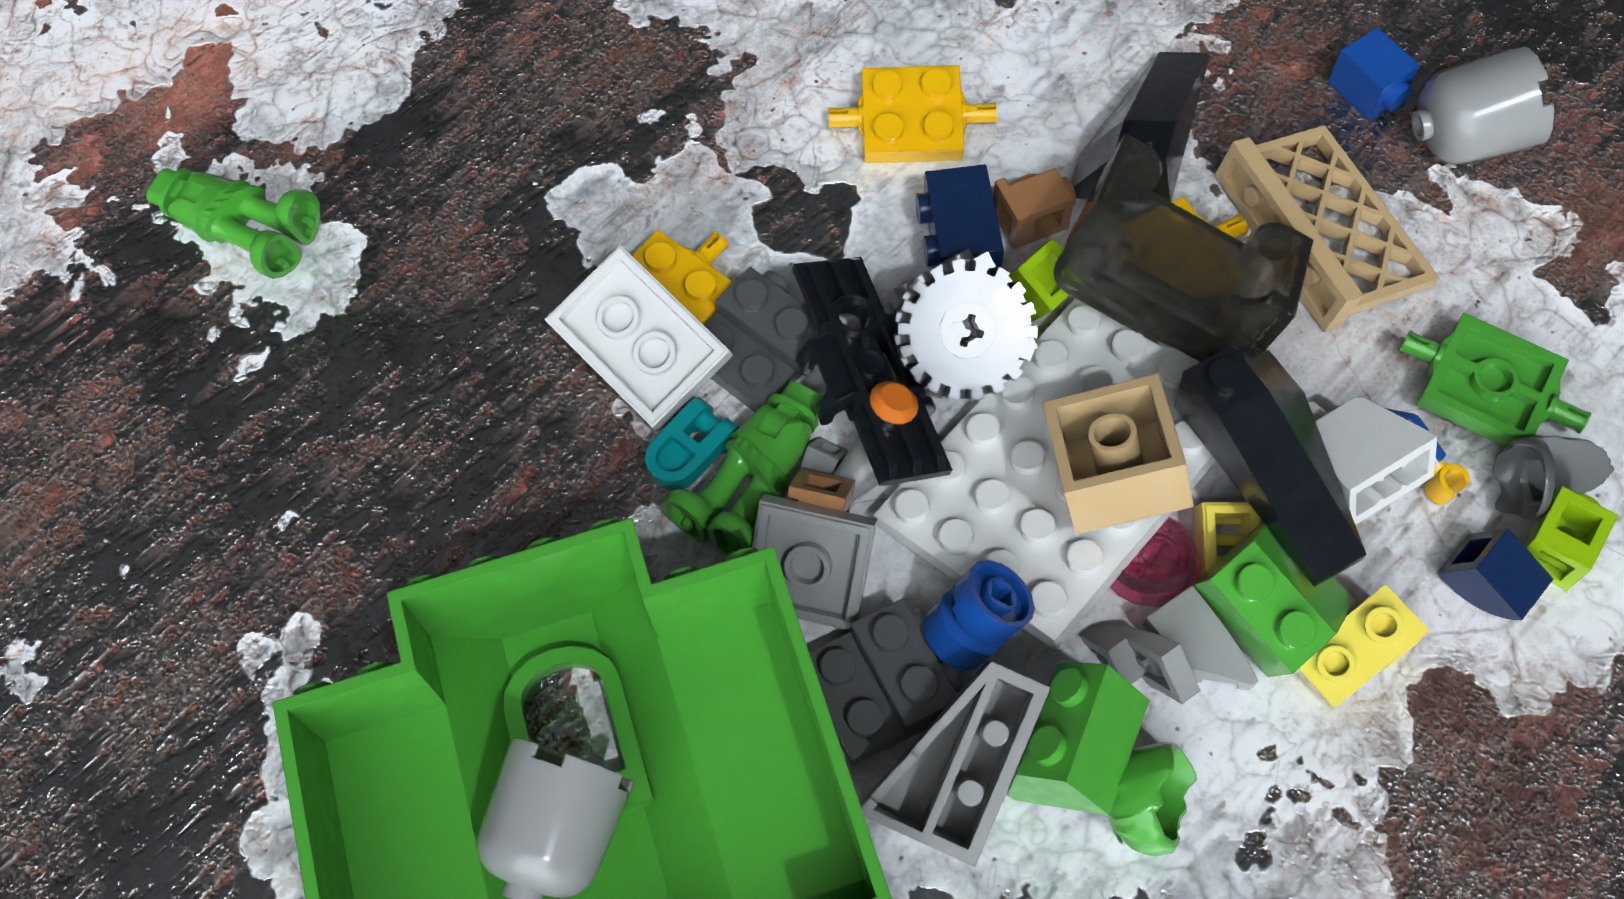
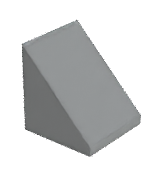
[799,437,848,475]

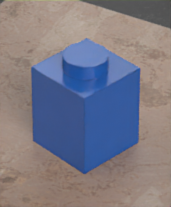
[1327,27,1420,121]

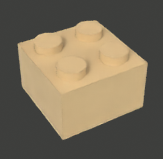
[1042,373,1194,535]

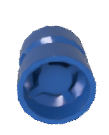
[922,560,1035,671]

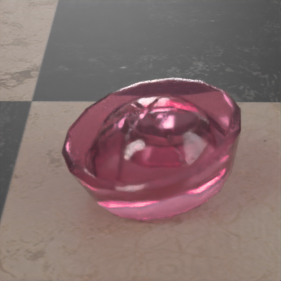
[1110,517,1202,607]

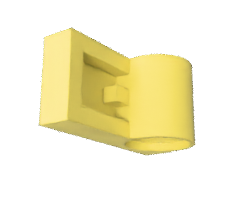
[1299,584,1429,709]

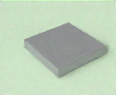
[752,494,877,631]

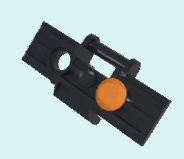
[792,257,953,486]

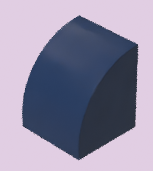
[1437,528,1554,620]

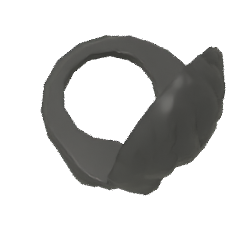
[1492,435,1614,520]

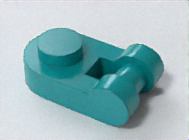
[645,397,740,490]

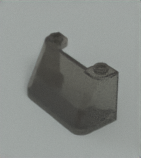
[1053,133,1314,362]

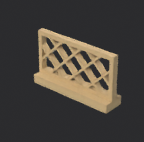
[1215,125,1440,332]

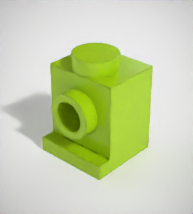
[1523,486,1619,591]

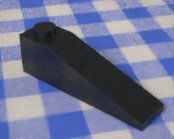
[1071,52,1209,204]
[1174,345,1367,587]

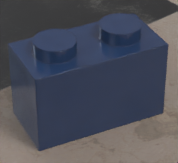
[915,164,1004,268]

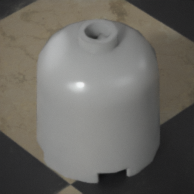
[1411,46,1554,164]
[476,738,635,899]

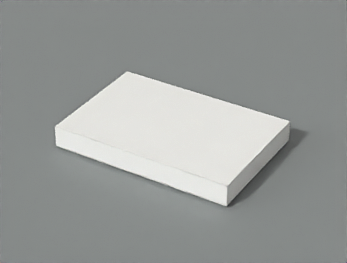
[544,245,733,431]

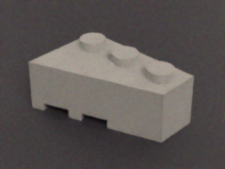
[860,661,1051,867]

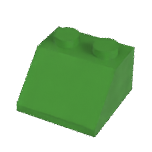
[1189,521,1355,677]
[1007,661,1149,816]

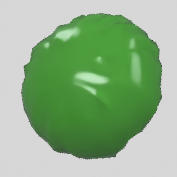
[1106,742,1197,857]

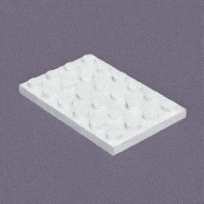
[873,295,1216,651]

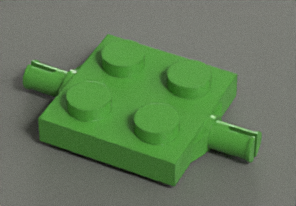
[1399,312,1592,447]

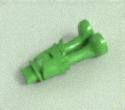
[146,168,320,279]
[660,381,823,556]

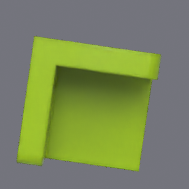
[1008,238,1087,323]

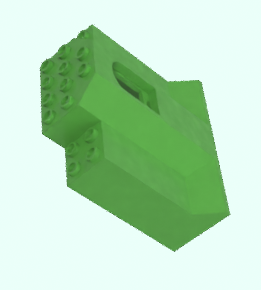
[272,518,892,899]

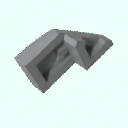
[1143,586,1259,691]
[1080,625,1201,704]

